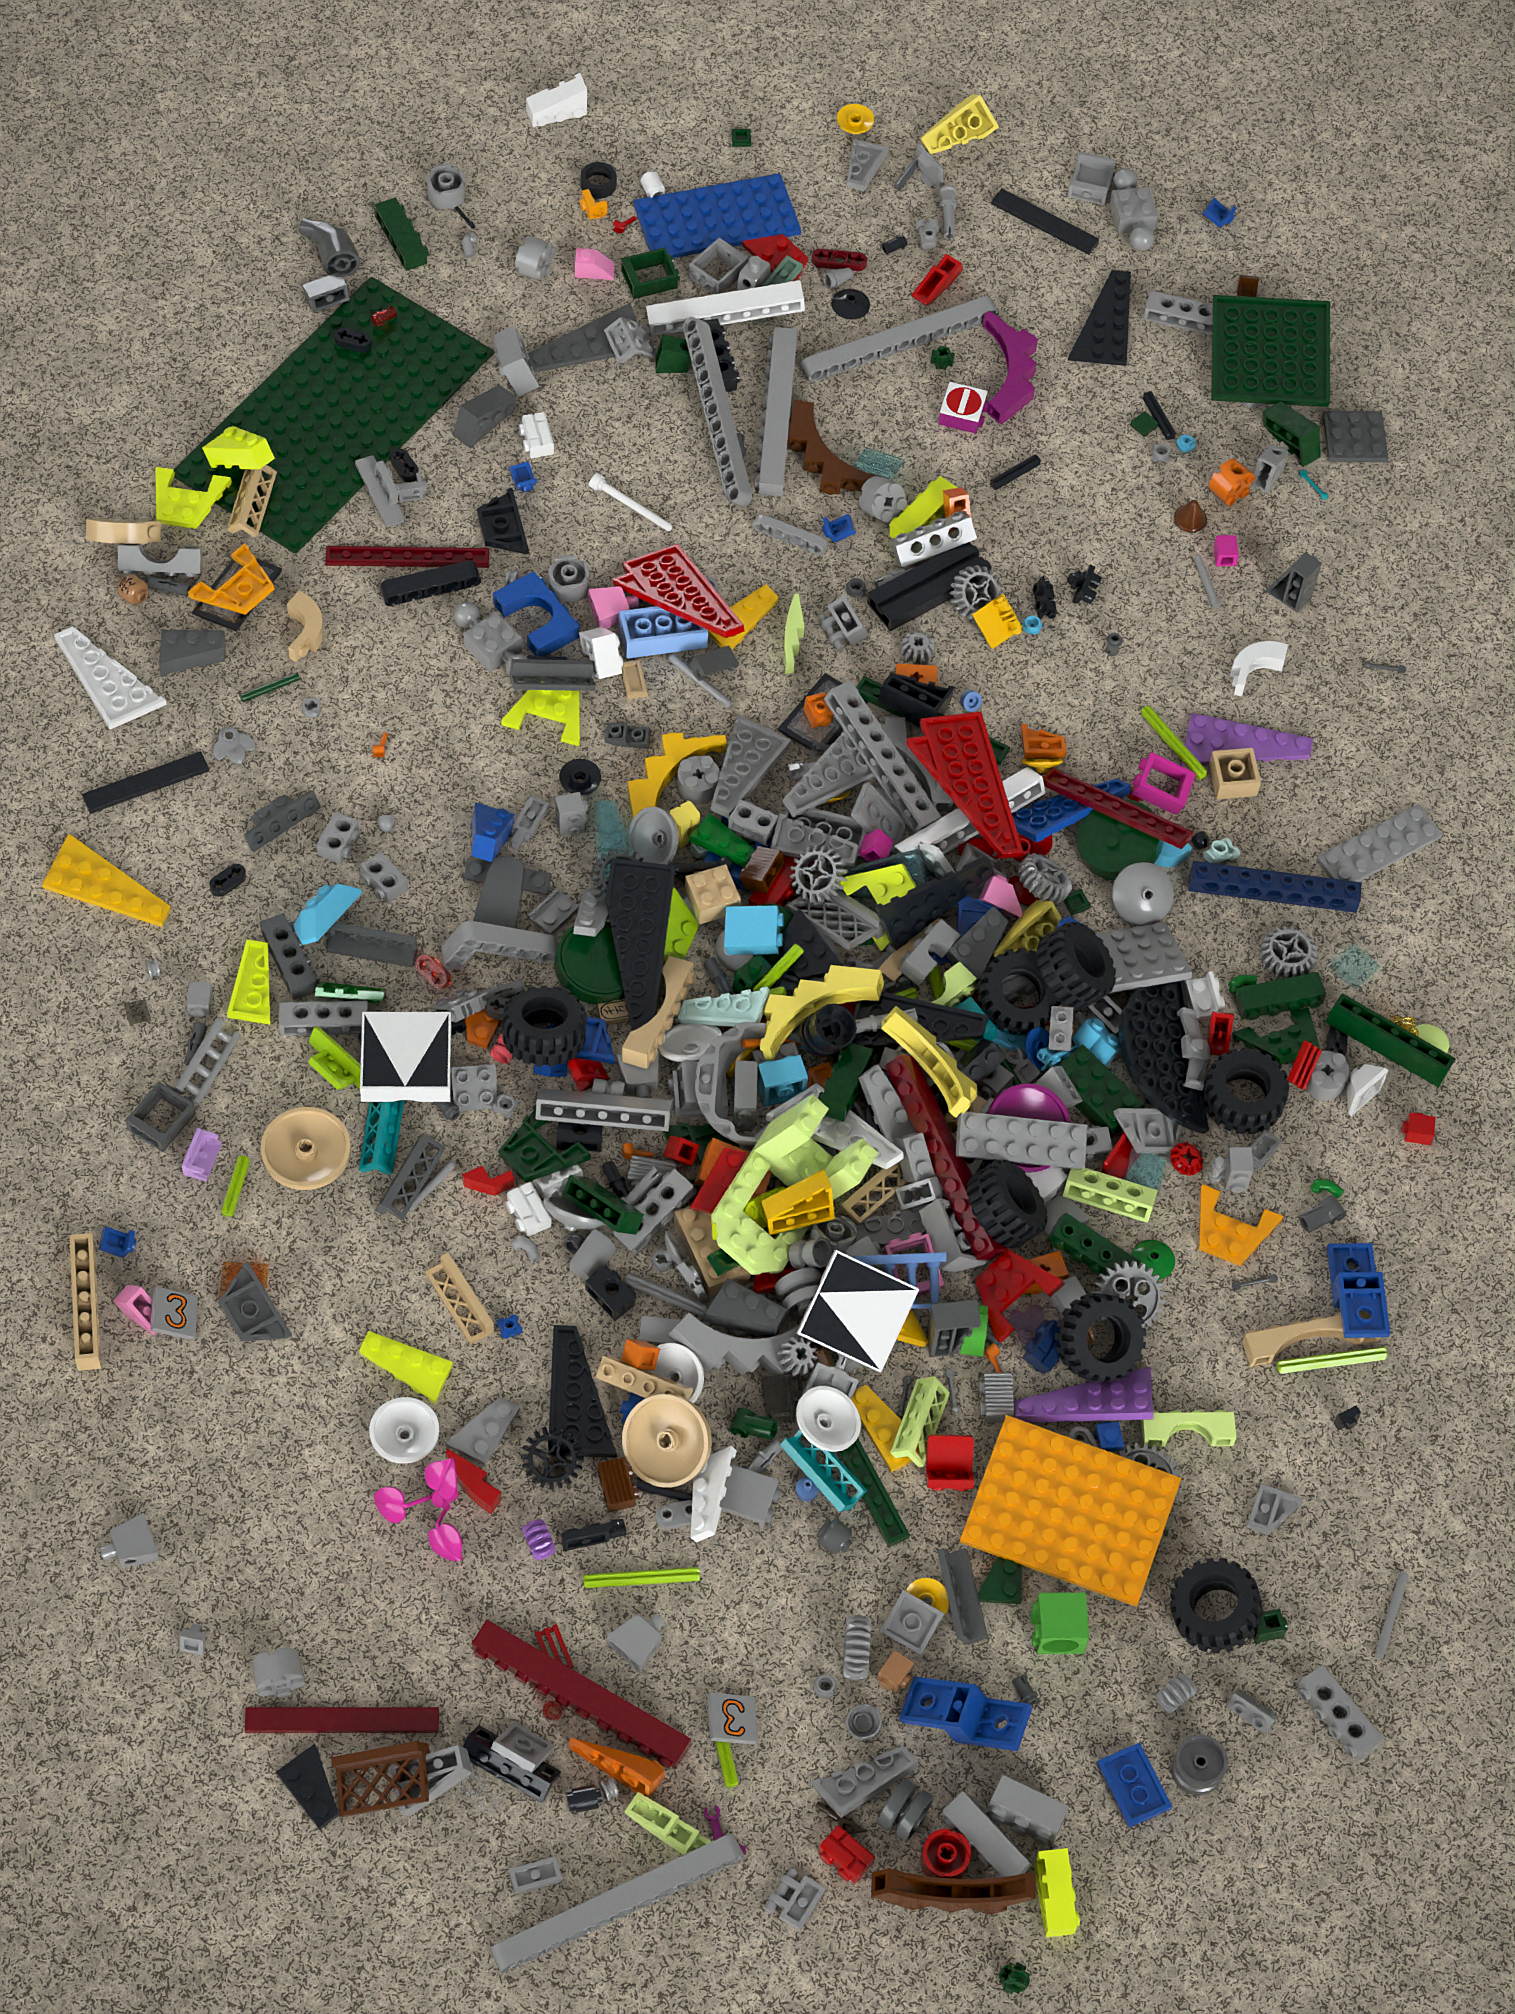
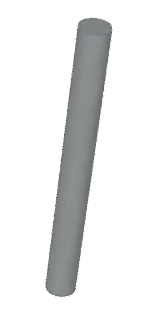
[668,654,734,709]
[1374,1572,1408,1659]

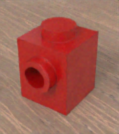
[1401,1112,1436,1145]
[663,1136,700,1166]

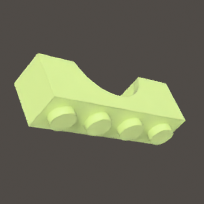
[931,961,977,1007]
[1140,1410,1237,1447]

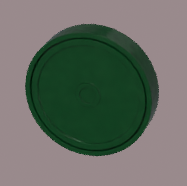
[1077,799,1163,880]
[554,921,625,1005]

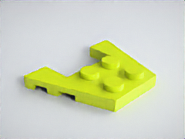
[155,467,232,529]
[501,682,580,746]
[840,863,917,951]

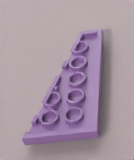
[1181,713,1313,767]
[1014,1366,1153,1423]

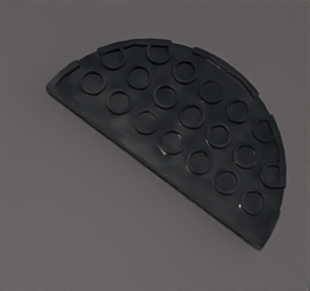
[1119,980,1209,1134]

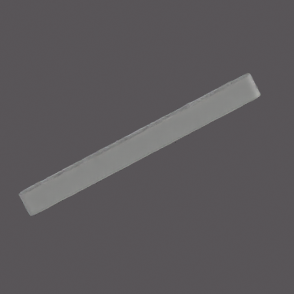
[801,296,999,383]
[683,317,752,507]
[490,1834,744,1973]

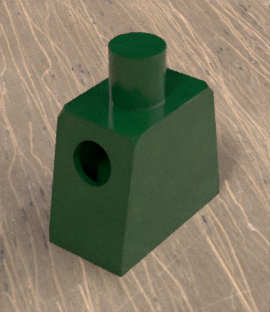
[655,335,692,373]
[732,954,773,995]

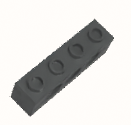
[260,913,319,1000]

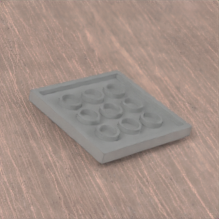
[1095,922,1192,993]

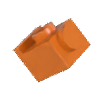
[803,692,834,728]

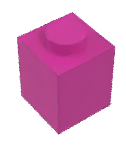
[1213,535,1239,566]
[858,829,893,867]

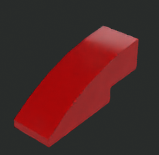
[911,254,963,306]
[446,1449,501,1514]

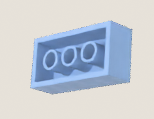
[619,606,708,659]

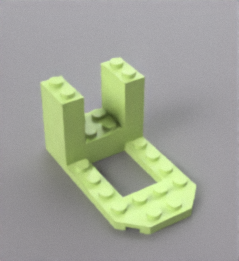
[711,1094,878,1275]

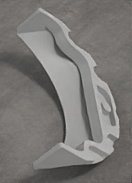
[695,1022,766,1151]

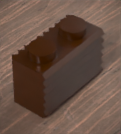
[740,846,785,894]
[597,1457,639,1513]

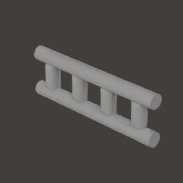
[174,1018,241,1106]

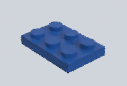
[1096,1742,1173,1828]

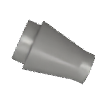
[823,267,853,289]

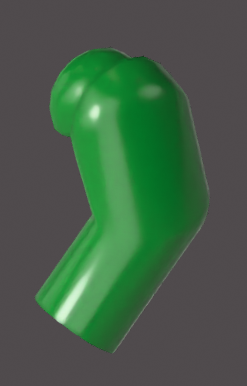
[1228,975,1257,994]
[1310,1178,1345,1199]

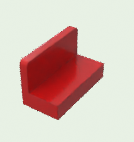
[1101,1132,1141,1179]

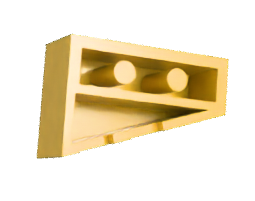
[761,1169,835,1235]

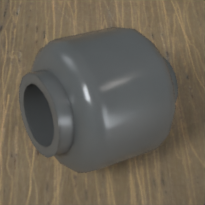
[817,1519,853,1554]

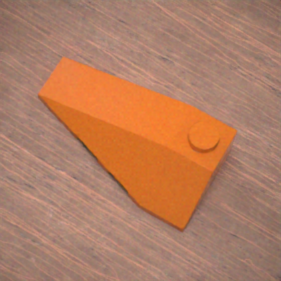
[569,1737,665,1799]

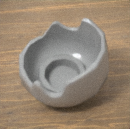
[845,1703,883,1741]

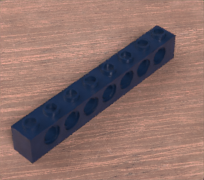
[1188,861,1362,913]

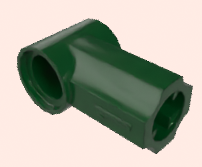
[729,1408,778,1440]

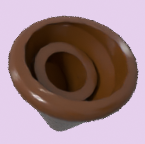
[1174,500,1207,533]

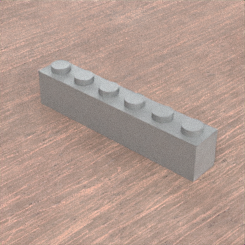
[536,1088,672,1131]

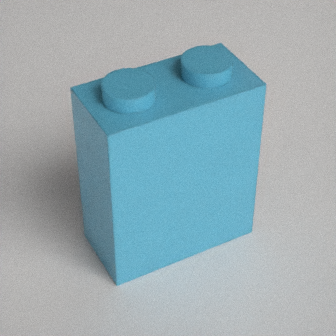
[724,906,784,955]

